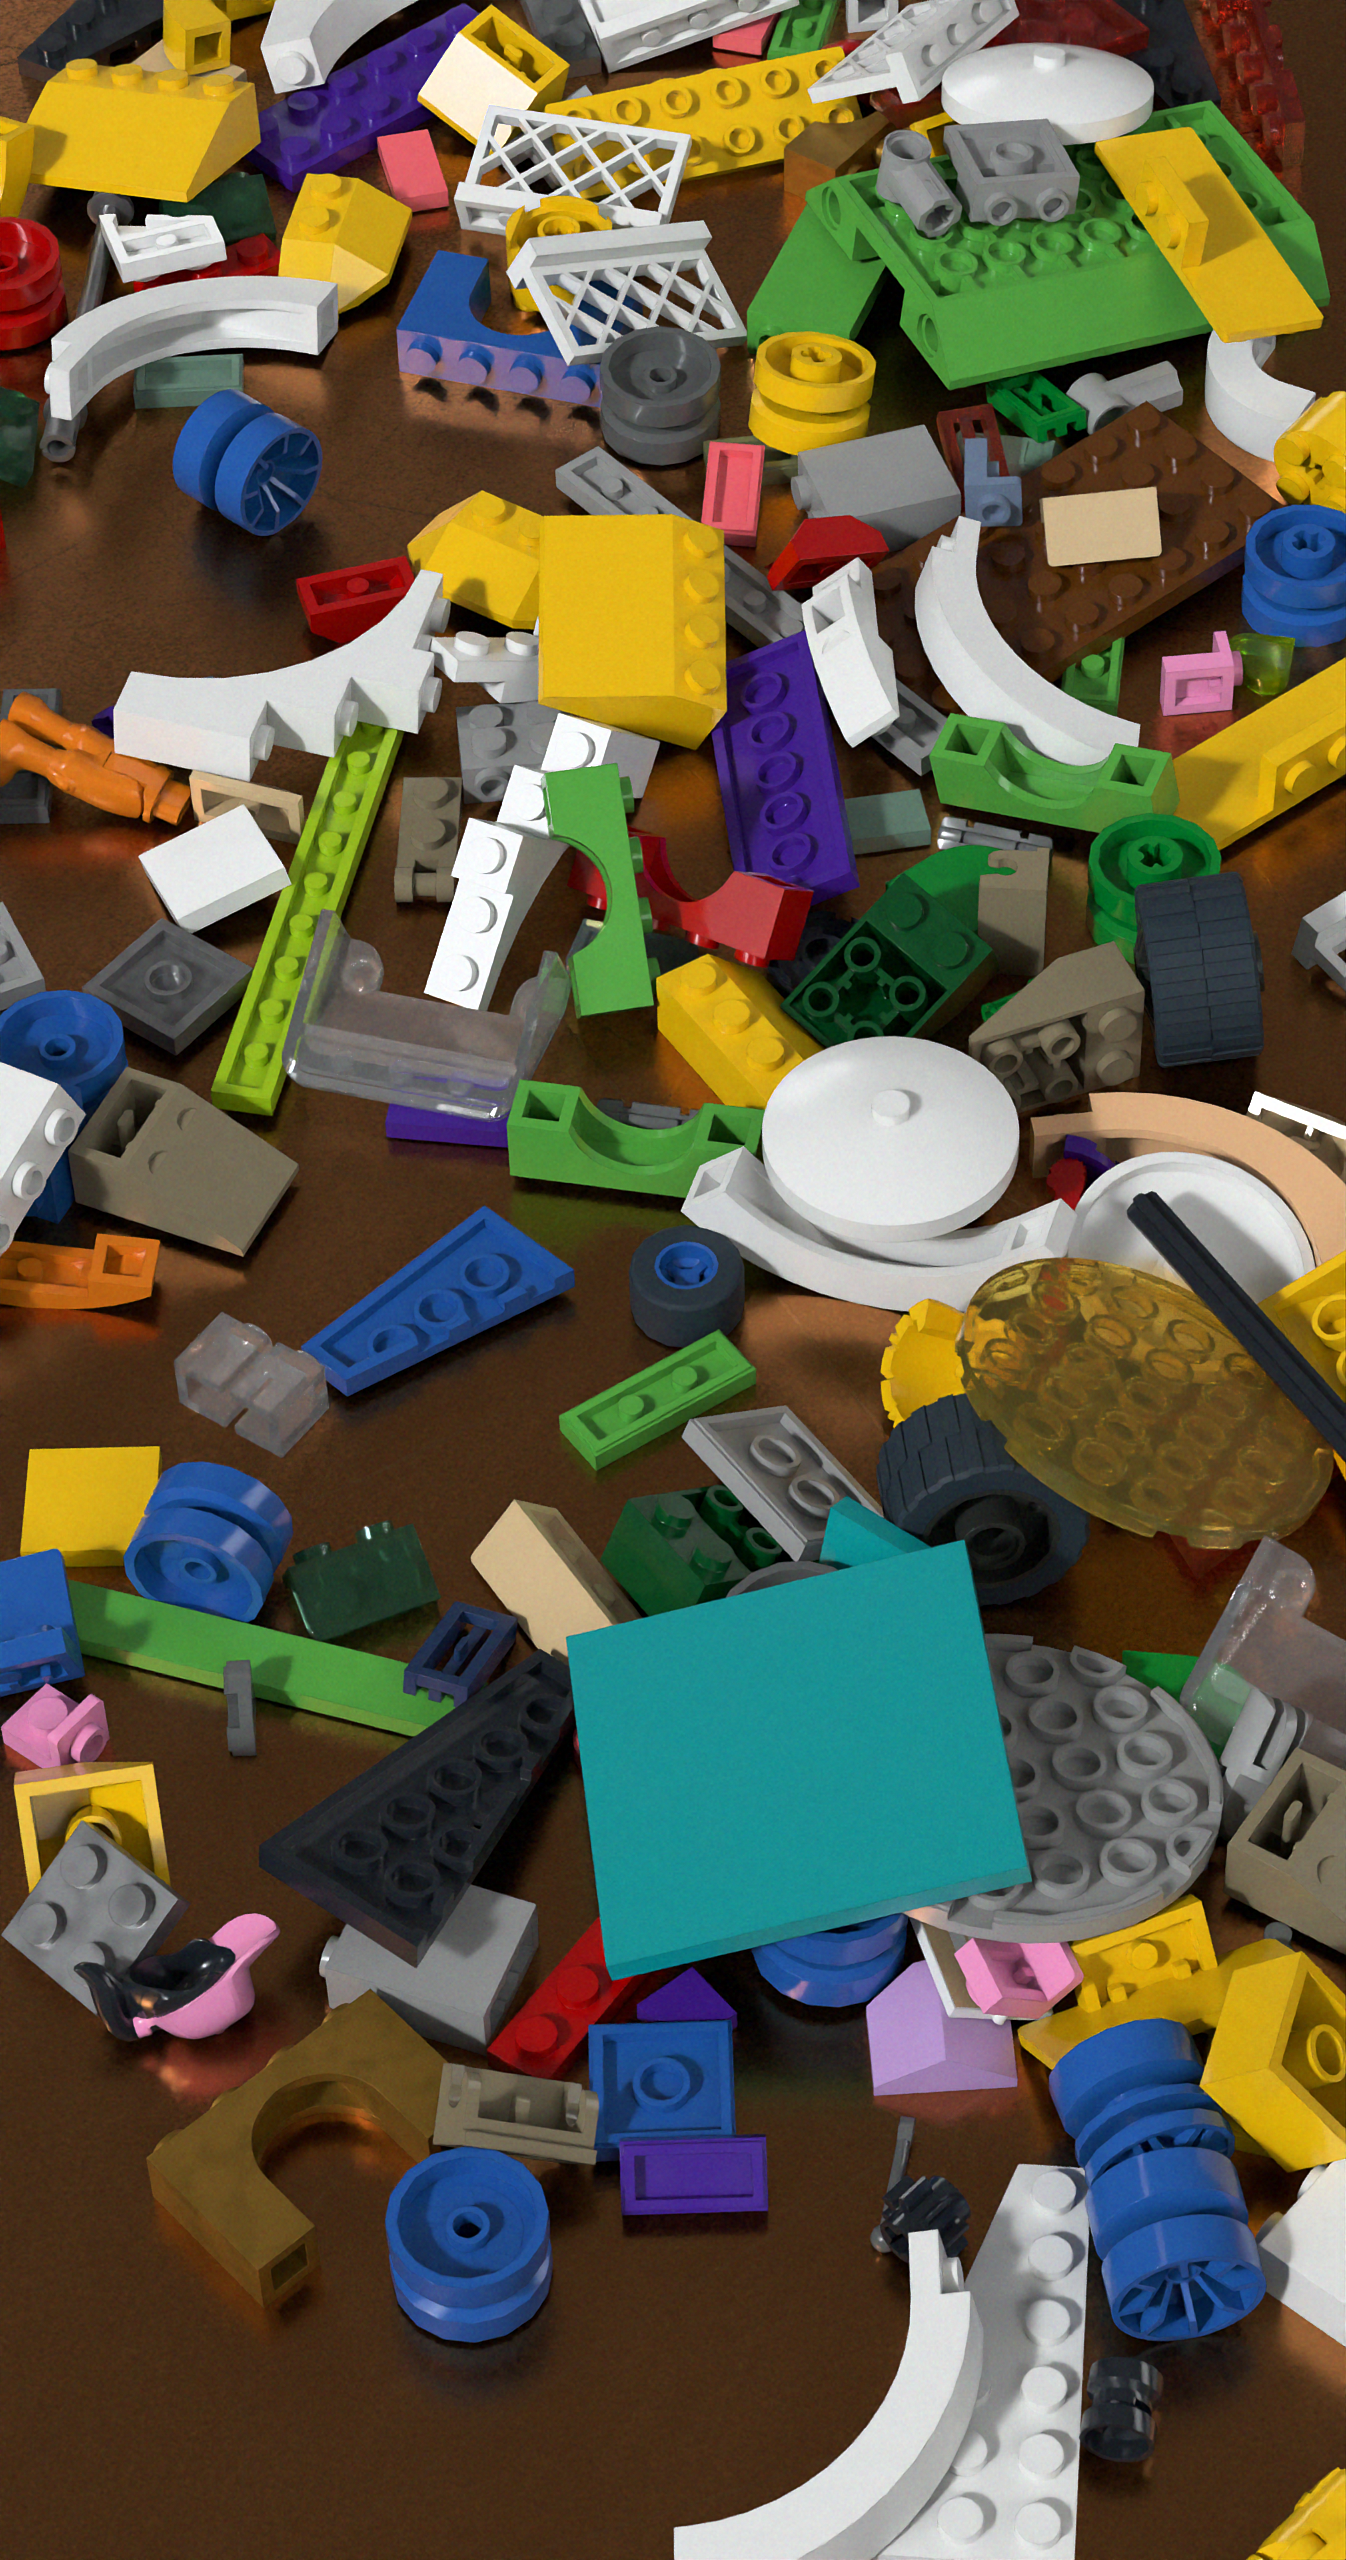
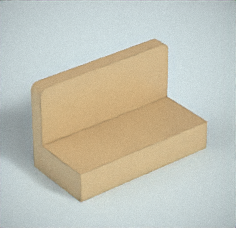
[1039,487,1162,567]

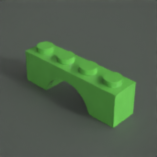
[929,713,1180,833]
[540,763,661,1019]
[507,1079,765,1198]

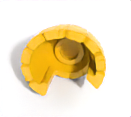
[881,1299,1030,1428]

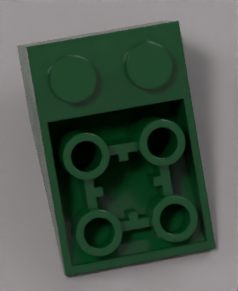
[780,872,1000,1048]
[600,1484,819,1616]

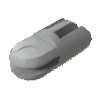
[1218,1689,1314,1841]

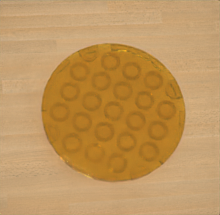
[955,1257,1334,1549]

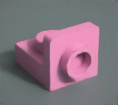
[1160,631,1243,716]
[1,1683,110,1768]

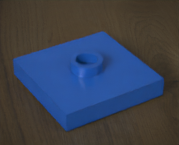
[588,2020,736,2161]

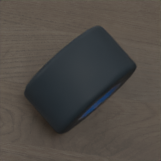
[629,1225,745,1348]

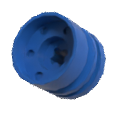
[1049,2018,1235,2189]

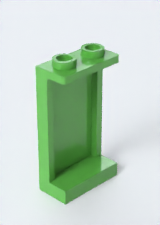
[747,203,891,355]

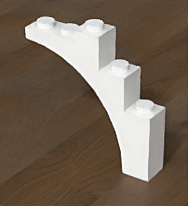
[113,569,451,782]
[424,713,660,1012]

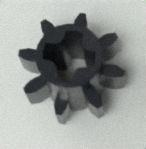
[880,2175,971,2265]

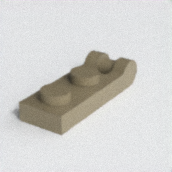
[394,777,463,903]

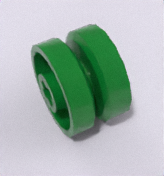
[1086,813,1221,964]

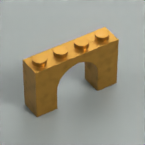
[146,1989,456,2308]

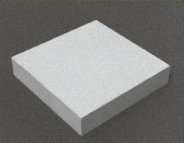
[138,804,291,934]

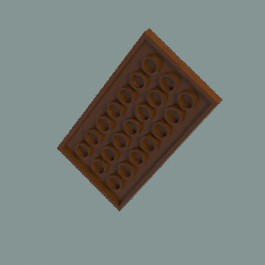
[870,401,1285,719]

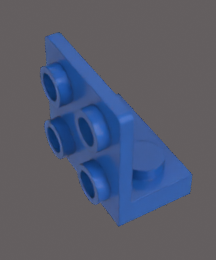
[0,1548,85,1697]

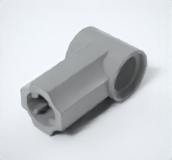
[876,130,962,238]
[1066,361,1183,435]

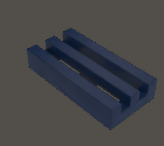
[403,1601,518,1707]

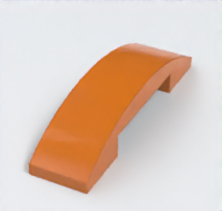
[0,1233,160,1309]

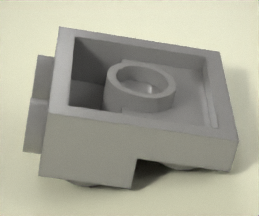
[943,119,1080,226]
[456,701,573,804]

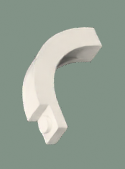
[44,276,338,421]
[915,516,1140,766]
[681,1146,1078,1312]
[674,2229,984,2560]

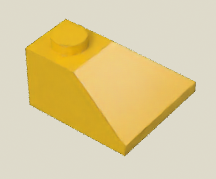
[14,1762,171,1893]

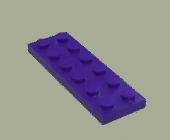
[244,3,480,193]
[711,630,860,906]

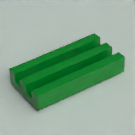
[986,371,1087,443]

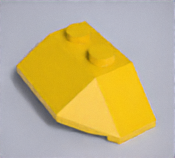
[278,173,412,320]
[407,490,544,630]

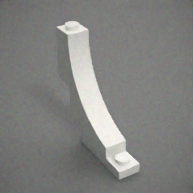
[260,0,418,94]

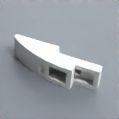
[801,557,900,748]
[429,616,539,703]

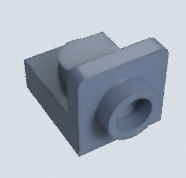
[964,438,1022,527]

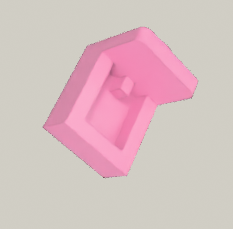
[954,1937,1084,2019]

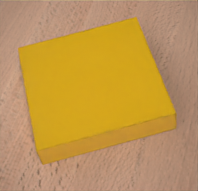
[20,1446,162,1567]

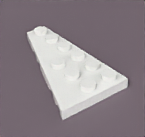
[871,2164,1089,2560]

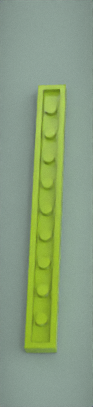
[211,721,405,1116]

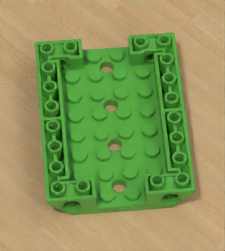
[805,100,1331,390]

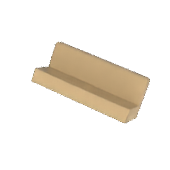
[471,1499,643,1666]

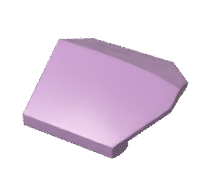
[866,1960,1018,2096]

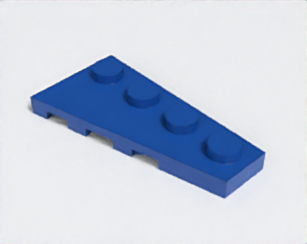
[301,1205,575,1396]

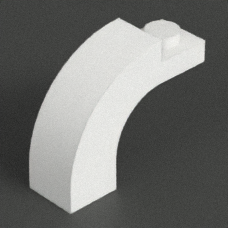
[1204,329,1316,463]

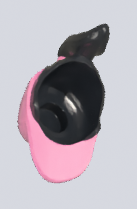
[74,1913,281,2041]

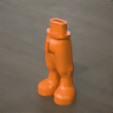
[0,691,192,826]

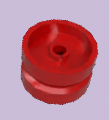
[0,217,68,351]

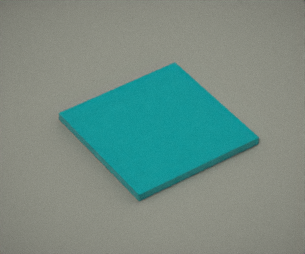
[566,1540,1032,1981]

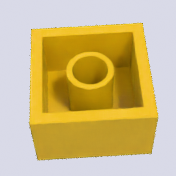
[1199,1951,1346,2173]

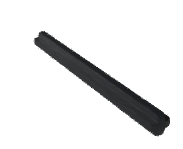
[1126,1191,1346,1463]

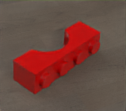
[567,824,814,968]

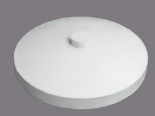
[941,43,1154,145]
[762,1036,1019,1243]
[1061,1152,1316,1389]

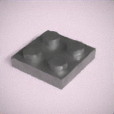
[82,918,253,1056]
[1,1820,191,2016]

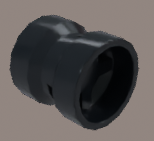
[1079,2357,1165,2462]

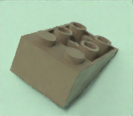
[968,941,1145,1114]
[68,1067,299,1257]
[1223,1747,1346,1955]

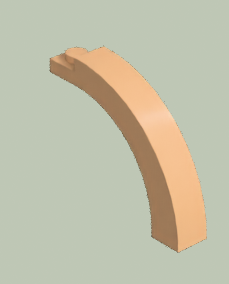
[1029,1092,1346,1268]

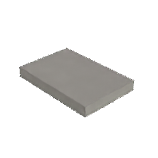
[682,1405,884,1562]

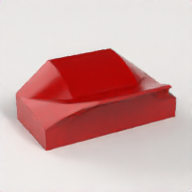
[764,515,889,591]
[296,556,415,643]

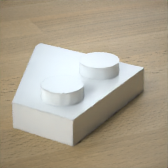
[99,214,227,283]

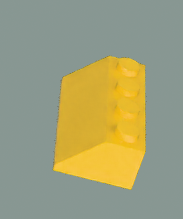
[656,954,827,1110]

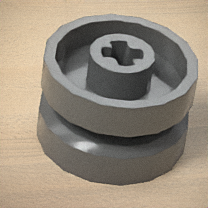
[600,326,721,466]

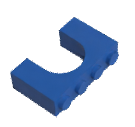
[396,250,643,408]

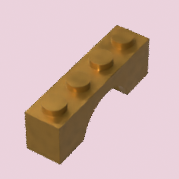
[784,82,945,199]

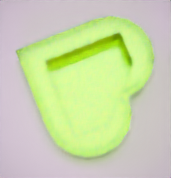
[1229,633,1295,695]

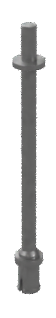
[40,191,135,462]

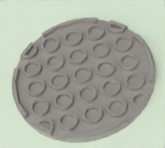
[901,1634,1224,1944]

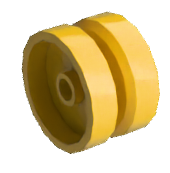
[748,331,876,455]

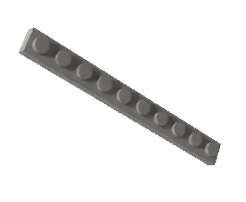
[555,446,947,776]

